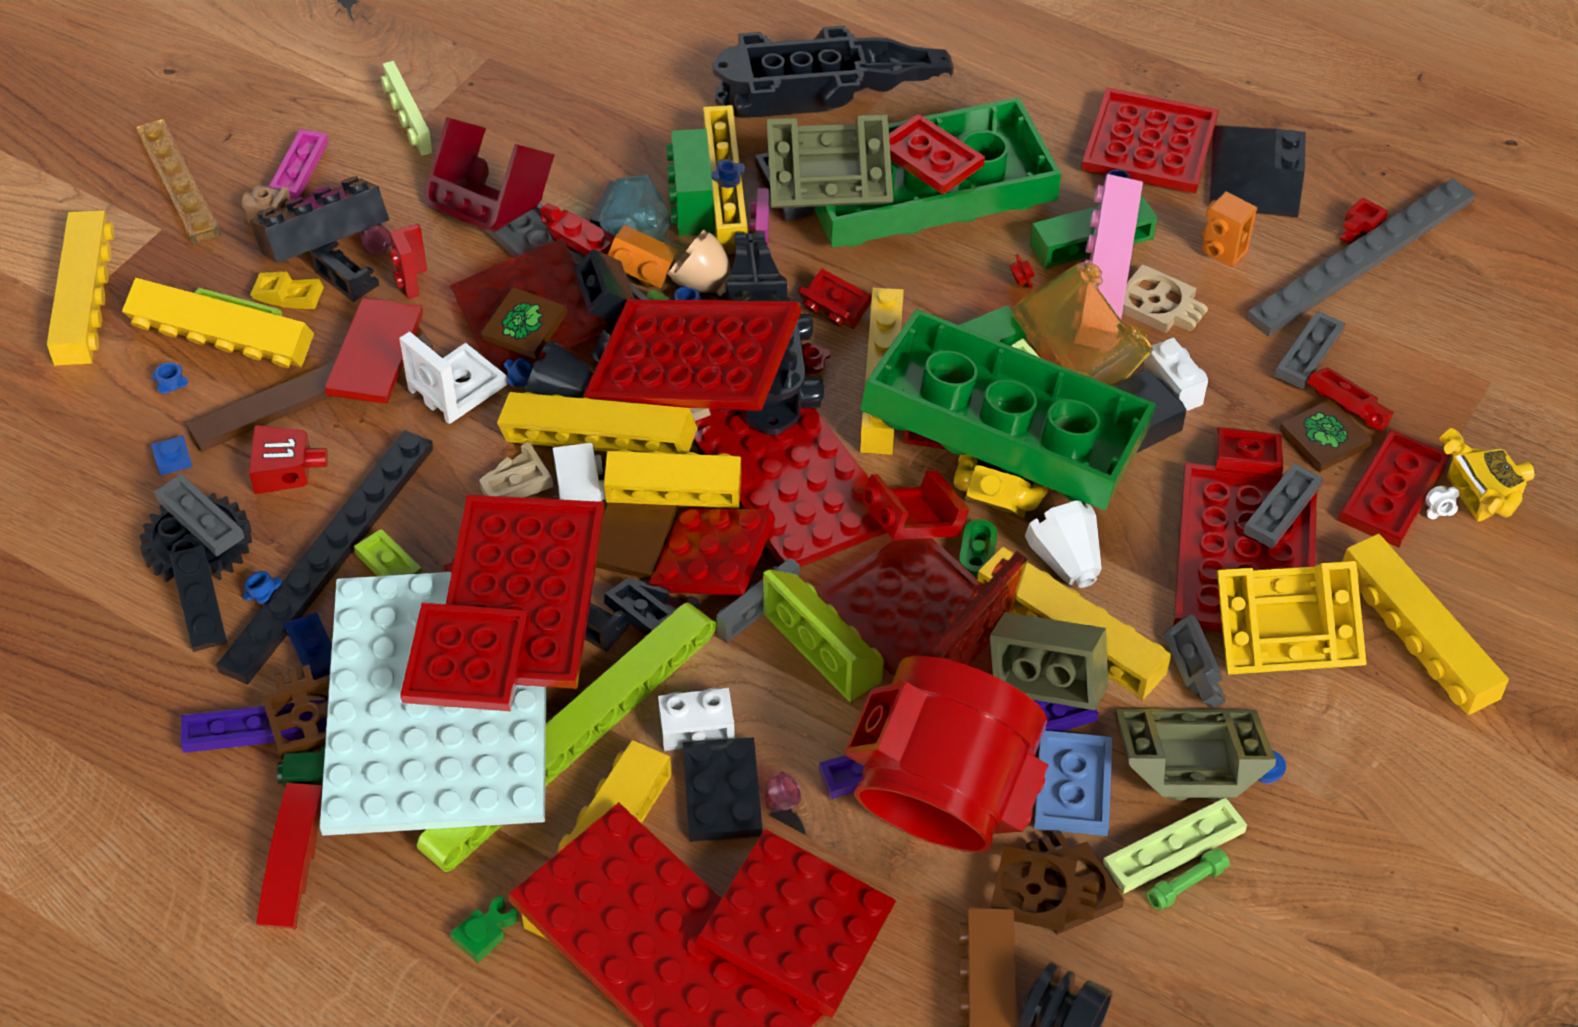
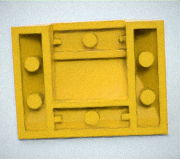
[1217,561,1367,675]

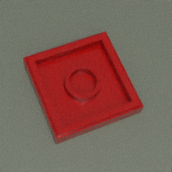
[1215,427,1284,477]

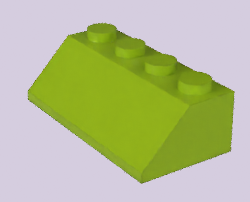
[763,570,884,703]

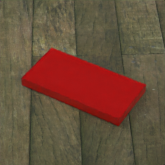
[325,298,423,404]
[1337,429,1451,548]

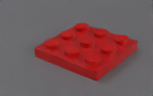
[648,509,775,595]
[400,603,530,712]

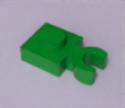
[450,896,519,963]

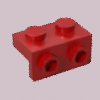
[389,224,427,299]
[797,268,872,329]

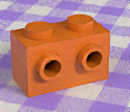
[1201,192,1257,267]
[608,225,679,289]

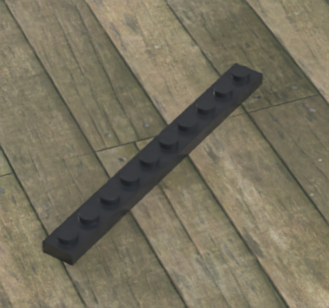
[216,430,433,685]

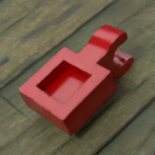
[1340,197,1388,245]

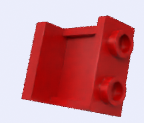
[861,470,970,540]

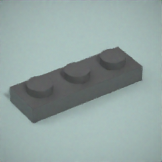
[1275,311,1345,389]
[1243,463,1323,549]
[154,474,245,556]
[717,558,800,643]

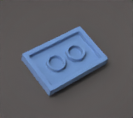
[1034,730,1112,836]

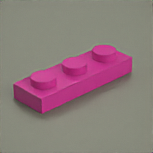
[268,129,329,199]

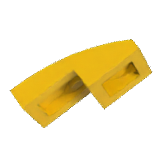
[250,271,324,309]

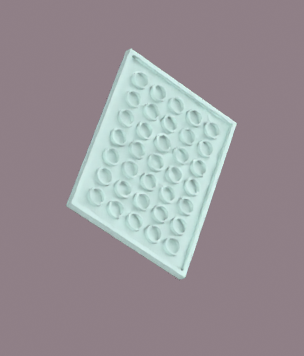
[320,572,546,836]

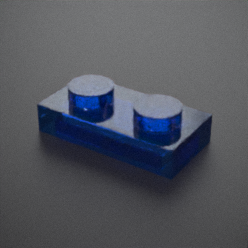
[284,612,332,680]

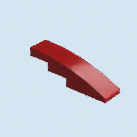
[256,783,323,929]

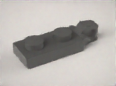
[1163,614,1226,708]

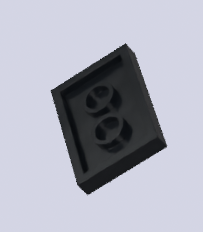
[683,737,763,842]

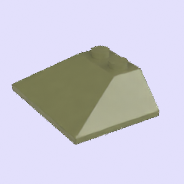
[767,114,893,208]
[1115,709,1276,801]

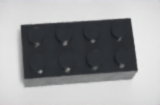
[250,176,390,263]

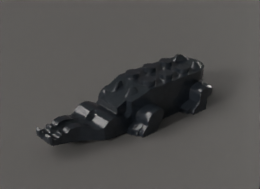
[712,26,954,118]
[718,231,824,435]

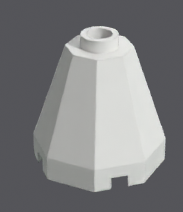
[1025,500,1102,588]

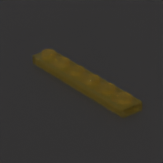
[135,119,221,244]

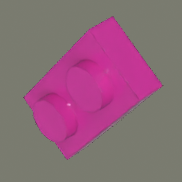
[750,188,769,246]

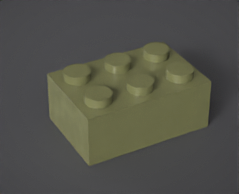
[990,612,1108,710]

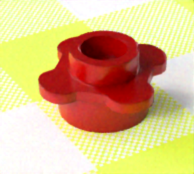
[1009,254,1035,288]
[801,343,831,374]

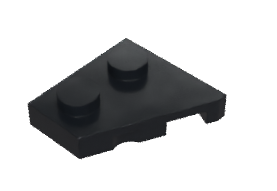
[604,578,699,636]

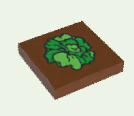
[481,287,568,359]
[1279,399,1372,472]

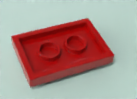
[889,113,985,194]

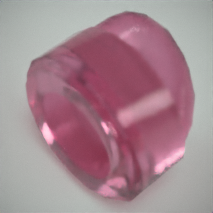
[360,224,391,254]
[765,772,801,812]

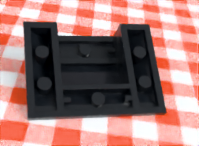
[1209,125,1306,218]

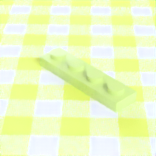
[381,61,433,156]
[1103,798,1247,894]

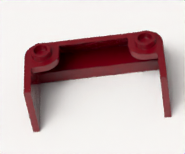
[424,117,555,232]

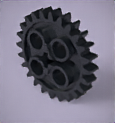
[140,493,252,585]

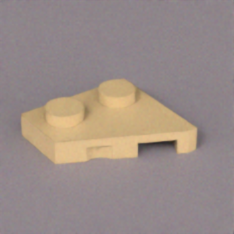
[479,442,554,498]

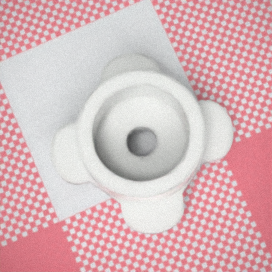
[1425,486,1460,519]

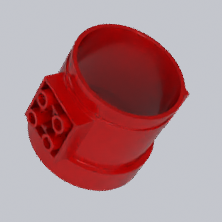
[843,656,1049,853]

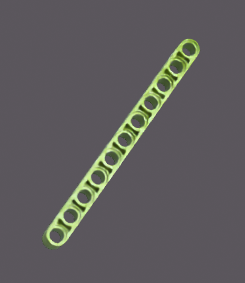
[417,603,716,872]

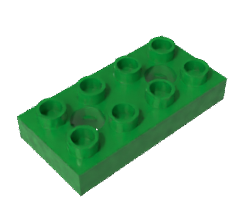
[813,97,1062,248]
[860,308,1156,511]

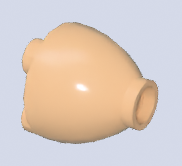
[667,230,731,296]

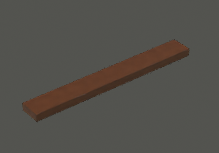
[187,326,434,452]

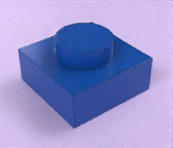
[151,436,192,476]

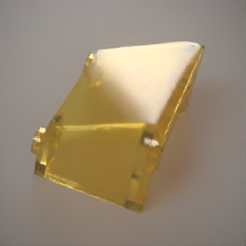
[1012,261,1154,386]

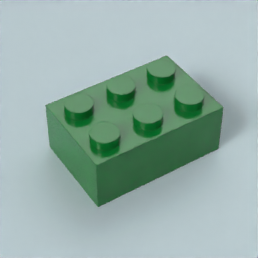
[666,129,714,236]

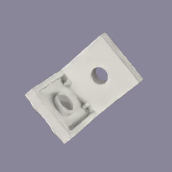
[399,331,508,424]

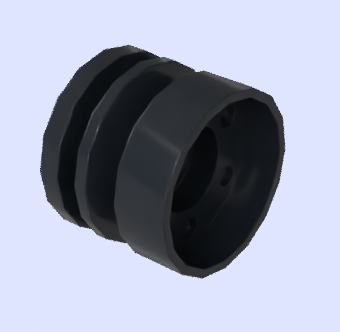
[1019,962,1113,1027]

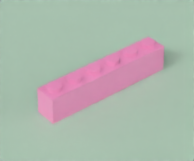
[1073,174,1143,350]

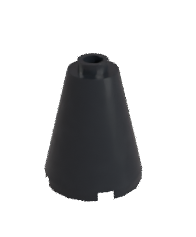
[525,340,595,398]

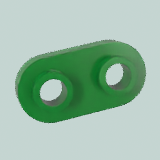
[959,519,998,580]

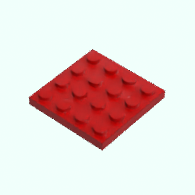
[1081,87,1219,194]
[696,828,896,1018]

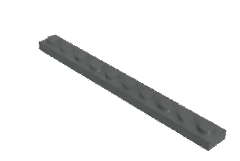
[1246,178,1475,337]

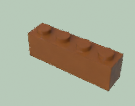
[959,908,1017,1027]

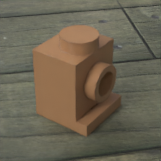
[242,185,291,223]

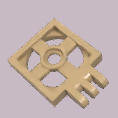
[1122,264,1208,333]

